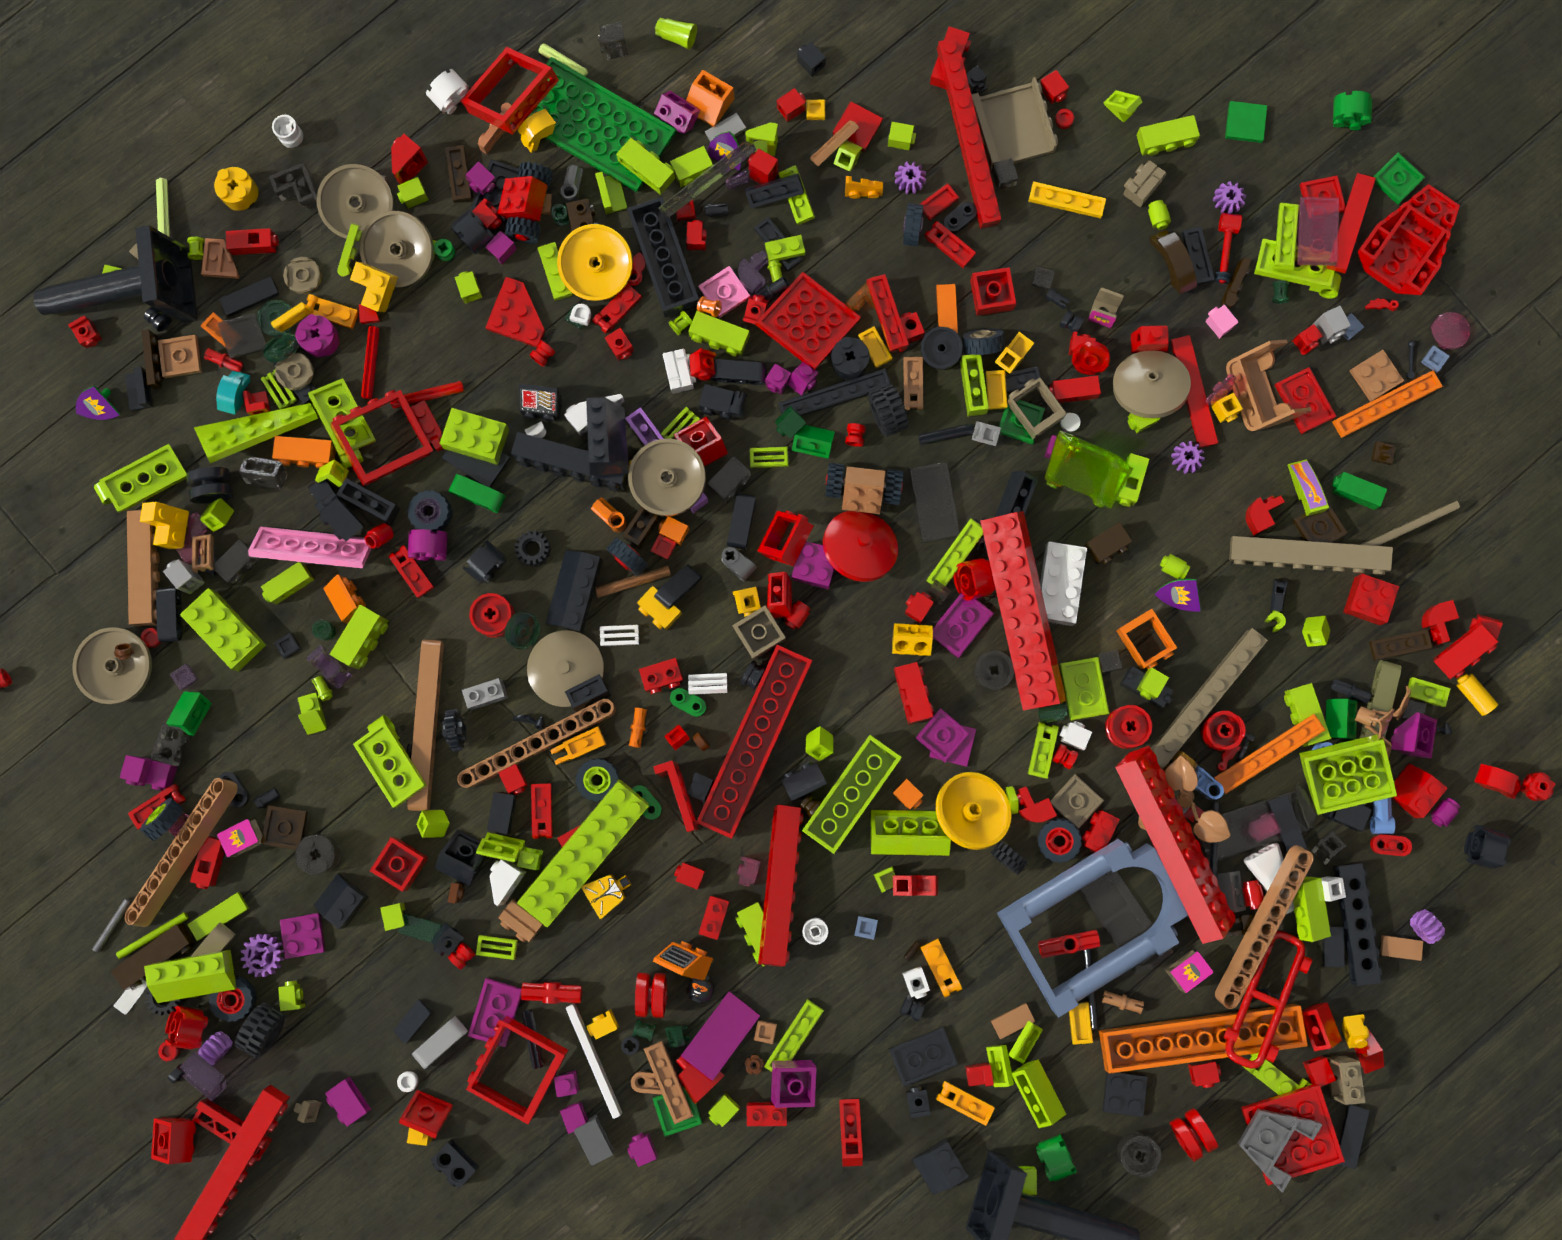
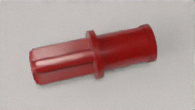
[204,348,243,372]

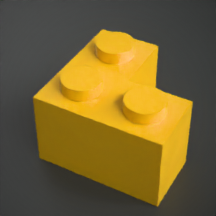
[350,262,398,312]
[140,502,189,549]

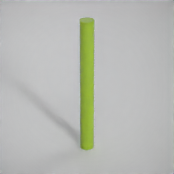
[116,912,189,959]

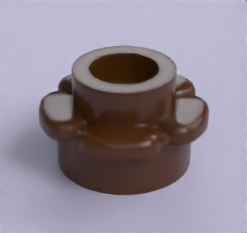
[114,643,134,660]
[745,1055,764,1075]

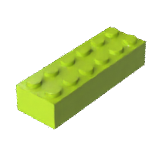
[802,735,902,854]

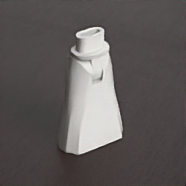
[1244,843,1294,914]

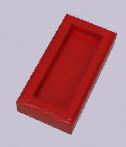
[920,183,959,221]

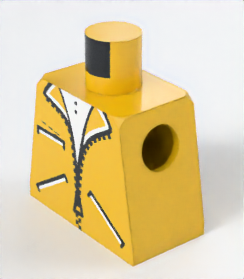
[581,874,631,919]

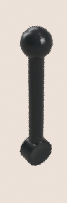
[1406,340,1416,379]

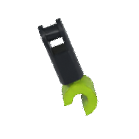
[1265,579,1288,632]

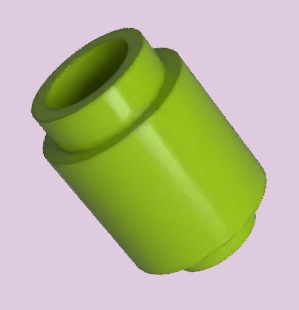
[1148,200,1171,230]
[1160,554,1190,579]

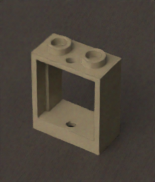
[1007,378,1067,440]
[1326,1055,1365,1105]

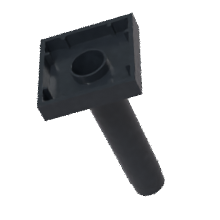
[33,225,197,323]
[966,1150,1140,1240]

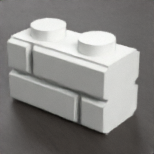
[663,349,696,394]

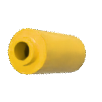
[1456,673,1498,716]

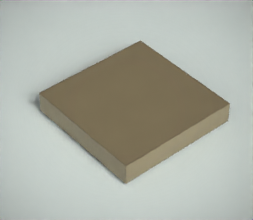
[1050,774,1104,829]

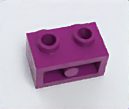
[654,90,700,133]

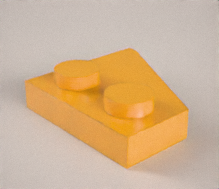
[845,176,883,199]

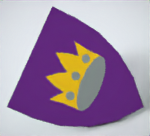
[707,131,742,171]
[76,385,120,420]
[1154,579,1201,612]

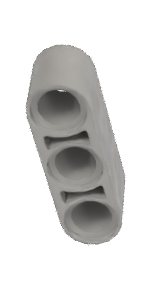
[412,1016,468,1069]

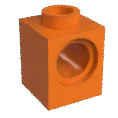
[658,516,689,546]
[892,779,923,809]

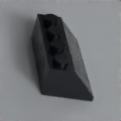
[586,397,629,475]
[545,551,603,633]

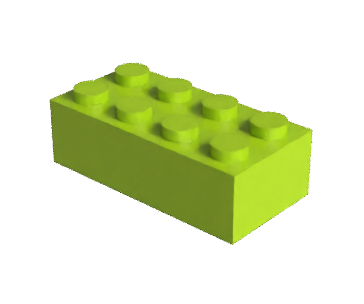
[180,588,266,672]

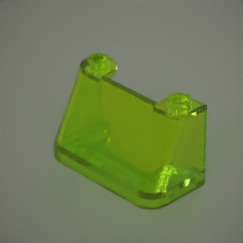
[1045,431,1134,508]

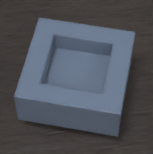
[1343,313,1364,340]
[1421,345,1449,373]
[854,916,878,940]

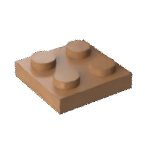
[158,335,202,378]
[1350,350,1404,402]

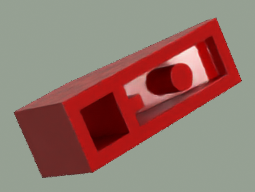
[839,1099,863,1167]

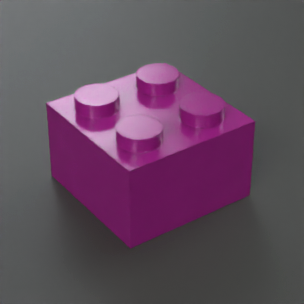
[792,541,834,590]
[771,1060,816,1108]

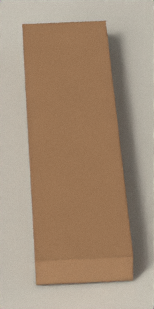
[644,1041,693,1124]

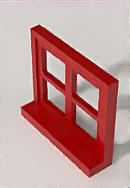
[653,760,699,832]

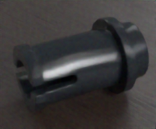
[704,202,728,218]
[1045,288,1070,310]
[254,787,281,809]

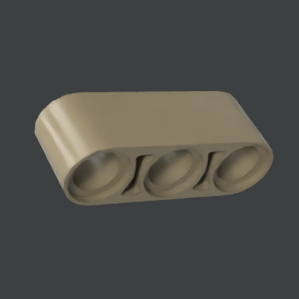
[191,922,236,957]

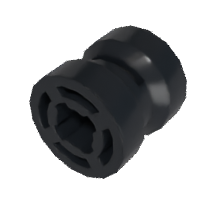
[144,307,171,332]
[1059,310,1085,333]
[899,995,926,1022]

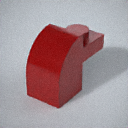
[1246,495,1285,536]
[1422,600,1459,645]
[1475,764,1521,799]
[1017,786,1057,823]
[893,875,938,896]

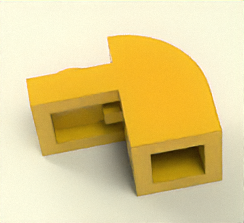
[518,109,556,153]
[995,332,1034,374]

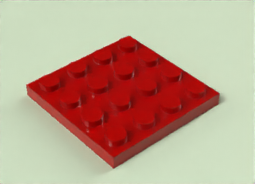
[756,272,861,371]
[1241,1084,1345,1185]

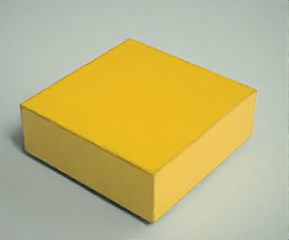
[806,100,825,120]

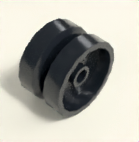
[921,327,963,370]
[186,467,233,504]

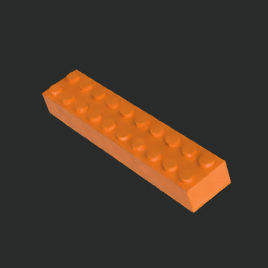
[1099,1004,1307,1073]

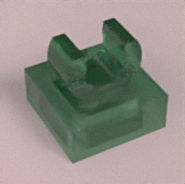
[665,1025,690,1047]

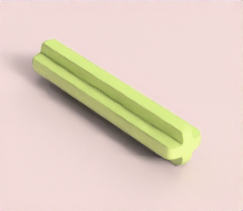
[539,43,588,77]

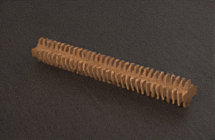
[595,566,671,598]

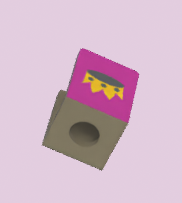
[1088,288,1124,328]
[217,819,263,857]
[1165,950,1213,993]

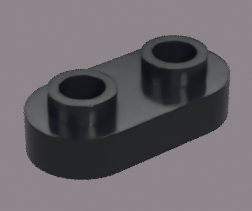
[943,202,977,234]
[218,772,250,807]

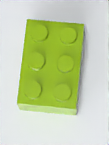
[440,408,510,465]
[329,605,389,670]

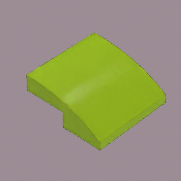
[476,832,525,862]

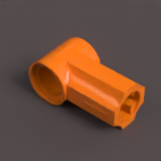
[591,497,627,533]

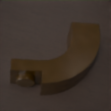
[1150,230,1197,294]

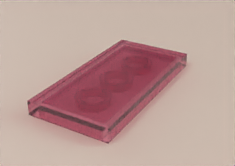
[1297,197,1339,266]

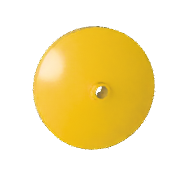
[557,224,633,301]
[936,772,1011,850]

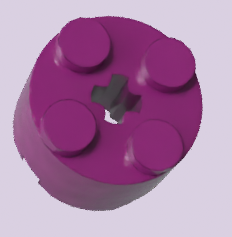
[295,314,339,358]
[408,529,448,561]

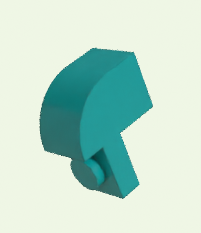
[216,371,251,414]

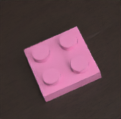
[698,266,750,318]

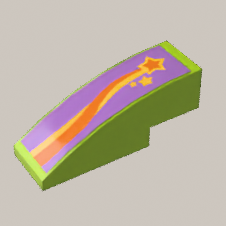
[1288,459,1329,516]

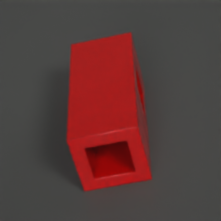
[226,228,279,255]
[1048,375,1101,403]
[190,836,225,889]

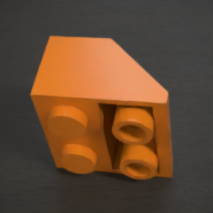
[686,70,735,127]
[323,574,366,624]

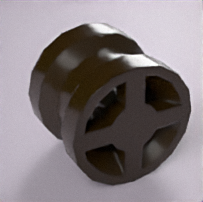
[799,793,822,817]

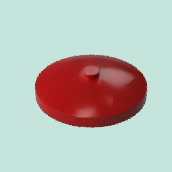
[823,511,898,582]

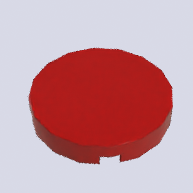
[1072,341,1110,375]

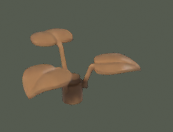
[1355,686,1411,759]
[1138,755,1231,843]

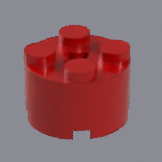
[954,558,996,601]
[1201,711,1246,751]
[165,1006,208,1050]

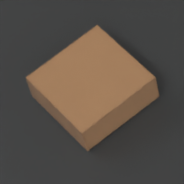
[754,1020,777,1044]

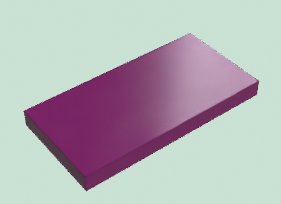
[681,992,760,1081]

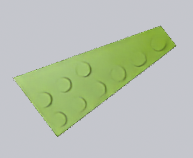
[194,403,318,463]

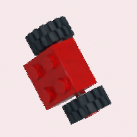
[498,162,553,244]

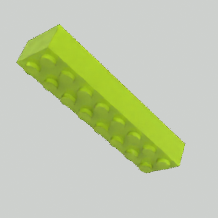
[517,779,649,928]

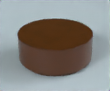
[693,732,710,751]

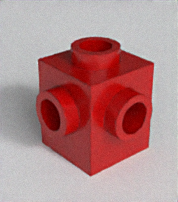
[1520,772,1555,801]

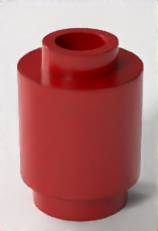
[365,523,393,549]
[784,600,810,630]
[1242,880,1264,910]

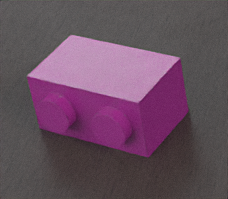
[325,1077,371,1126]

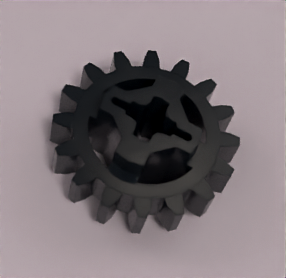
[442,709,467,752]

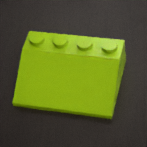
[1299,734,1397,815]

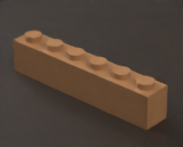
[127,510,160,626]

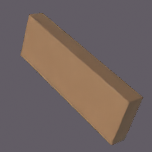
[810,120,859,166]

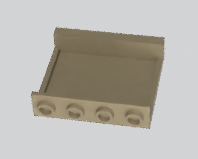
[971,77,1058,170]

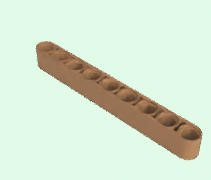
[407,639,444,811]
[457,699,616,788]
[125,778,238,927]
[1215,845,1314,1009]

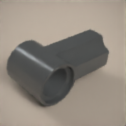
[561,165,584,204]

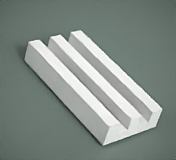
[600,625,639,646]
[688,673,727,694]

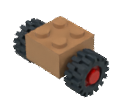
[825,463,903,514]

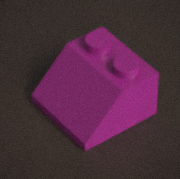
[1391,712,1437,758]

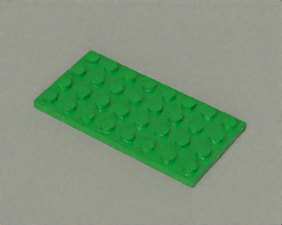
[526,57,676,193]

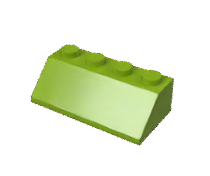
[871,810,951,856]
[144,950,236,1003]

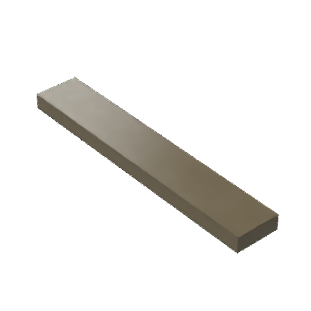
[1360,501,1460,546]

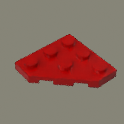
[485,277,545,348]

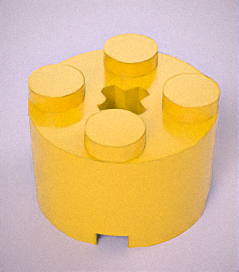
[214,167,258,211]

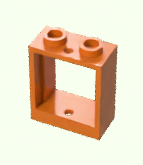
[1116,609,1177,670]

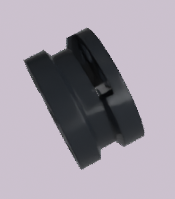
[740,660,766,691]

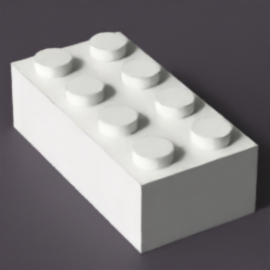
[1040,542,1087,626]

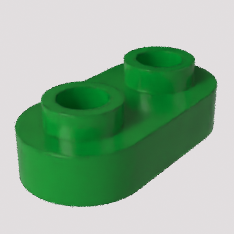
[670,688,706,717]
[632,785,662,820]

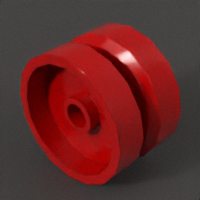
[469,593,515,638]
[1105,705,1152,749]
[635,973,668,1018]
[1169,1108,1218,1162]

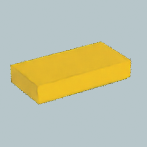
[271,302,312,332]
[858,326,892,368]
[986,370,1008,410]
[1069,1002,1093,1045]

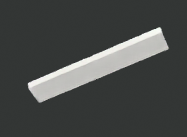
[566,1003,622,1119]

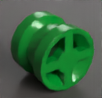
[434,239,455,261]

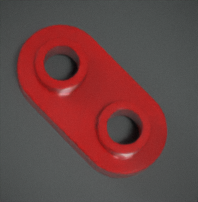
[1370,835,1412,856]

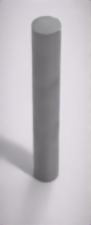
[92,898,132,953]

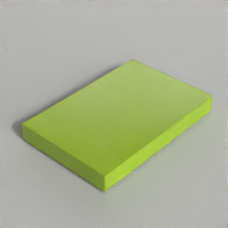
[1059,657,1109,721]

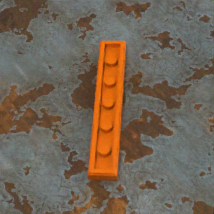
[1332,370,1443,438]
[1214,714,1326,794]

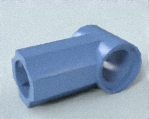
[1370,797,1395,834]

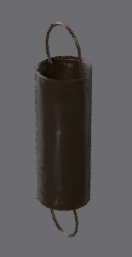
[901,937,924,965]

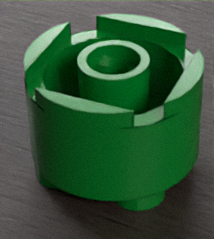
[1333,91,1373,131]
[1036,1134,1077,1182]

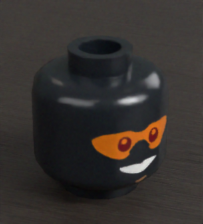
[686,976,715,1004]

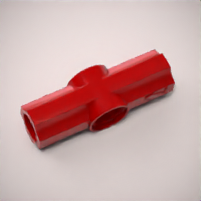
[1038,929,1100,958]
[521,982,582,1004]

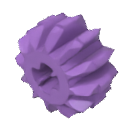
[895,161,926,194]
[1213,181,1246,214]
[1171,441,1205,474]
[1410,909,1445,944]
[197,1031,233,1066]

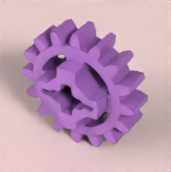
[241,934,284,977]

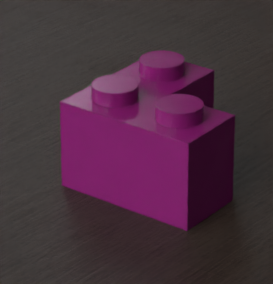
[119,755,177,791]

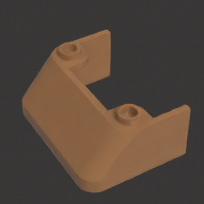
[1226,340,1312,431]

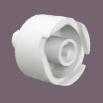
[426,69,469,114]

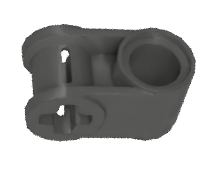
[721,547,757,582]

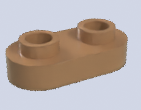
[631,1071,662,1094]

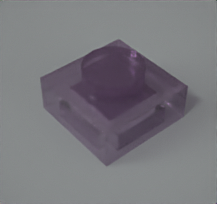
[170,664,198,691]

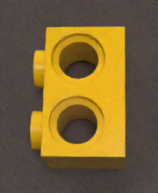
[892,623,933,656]

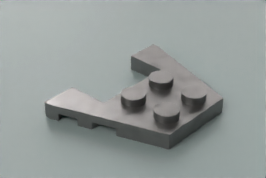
[1238,1109,1322,1193]

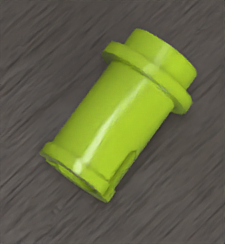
[767,260,782,283]
[312,675,333,701]

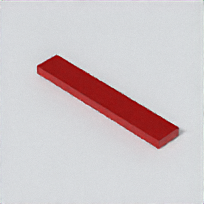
[1326,173,1376,273]
[1170,335,1218,449]

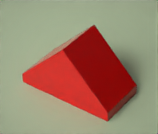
[1354,1029,1384,1074]

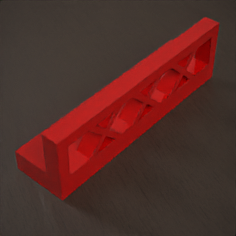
[866,274,909,352]
[192,1098,273,1161]

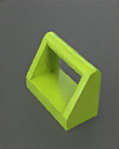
[745,122,778,156]

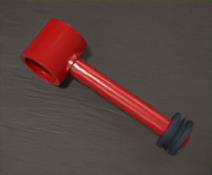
[1215,213,1242,284]

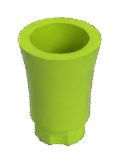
[655,17,697,50]

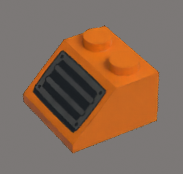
[653,941,713,980]

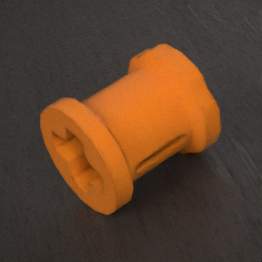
[697,296,722,317]

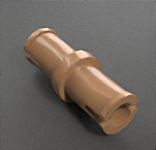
[1102,990,1144,1014]

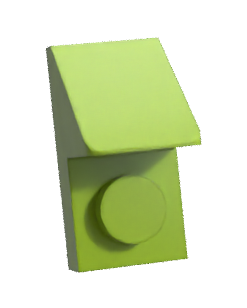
[1104,90,1142,122]
[298,693,327,735]

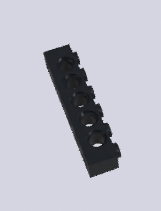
[1333,863,1382,986]

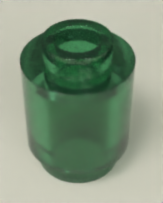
[1038,703,1067,723]

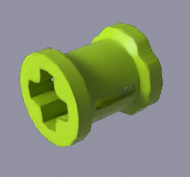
[187,237,205,260]
[668,311,692,335]

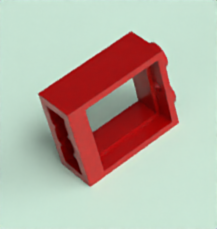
[758,510,814,567]

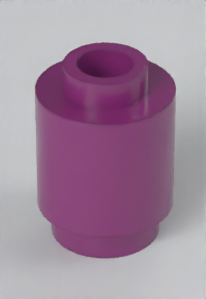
[1430,798,1460,827]

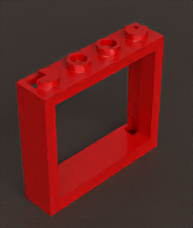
[460,47,559,135]
[330,390,433,487]
[466,1016,569,1124]

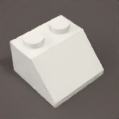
[490,859,526,906]

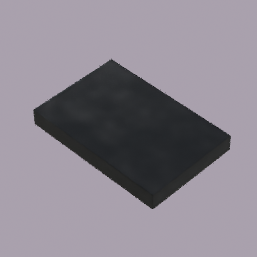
[471,159,519,223]
[442,450,511,488]
[889,1027,959,1087]

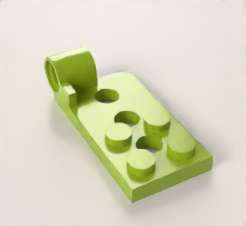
[1254,239,1342,299]
[308,378,376,469]
[94,444,187,513]
[353,715,427,808]

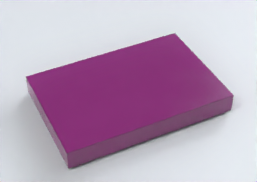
[933,593,994,658]
[468,978,521,1047]

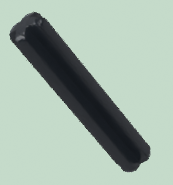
[918,423,974,445]
[522,1010,544,1069]

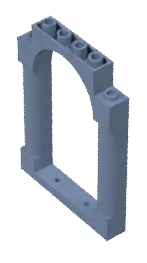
[997,839,1188,1018]

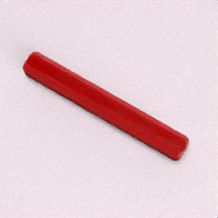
[361,326,380,399]
[390,381,464,408]

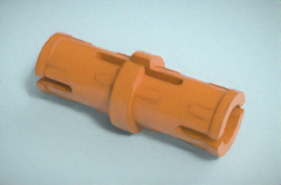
[629,708,647,748]

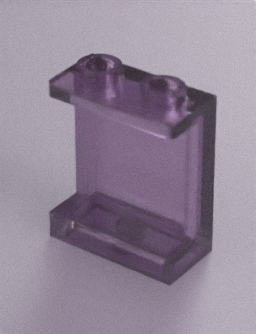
[181,1051,226,1102]

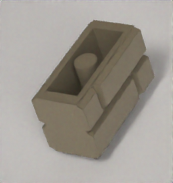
[1123,161,1166,207]

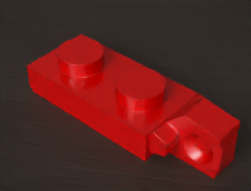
[410,400,444,452]

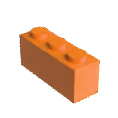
[272,436,336,468]

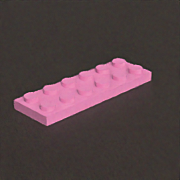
[248,527,371,568]

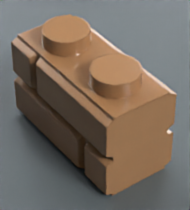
[498,899,544,943]

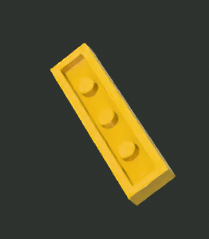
[1028,181,1106,218]

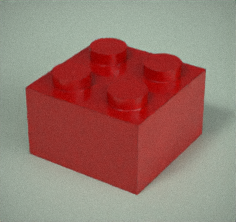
[970,267,1016,316]
[1343,574,1399,625]
[370,837,429,892]

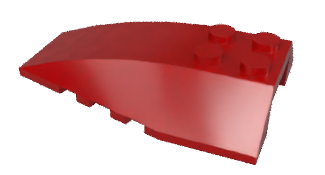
[1358,184,1460,295]

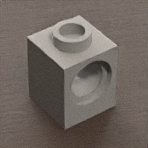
[972,421,1001,446]

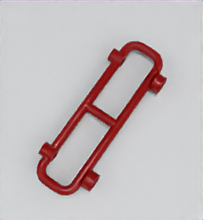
[1223,930,1312,1069]

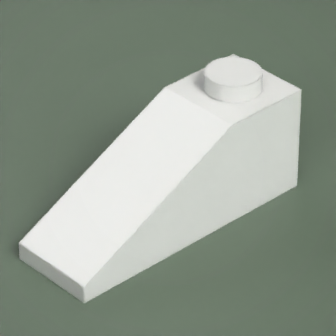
[564,394,625,436]

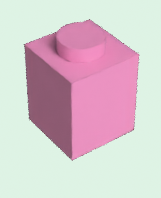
[1205,305,1238,339]

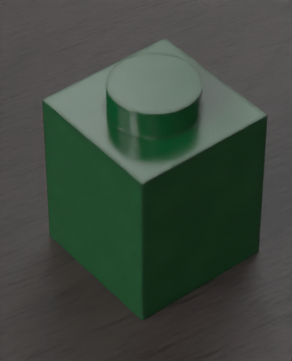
[774,406,806,438]

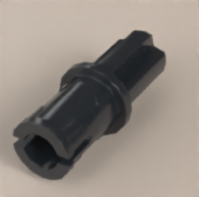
[753,276,789,300]
[1331,679,1371,703]

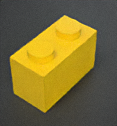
[637,586,682,631]

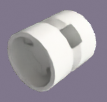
[272,115,303,148]
[802,918,828,945]

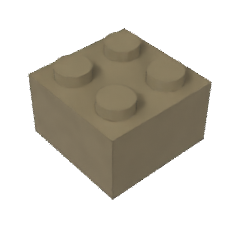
[732,606,786,660]

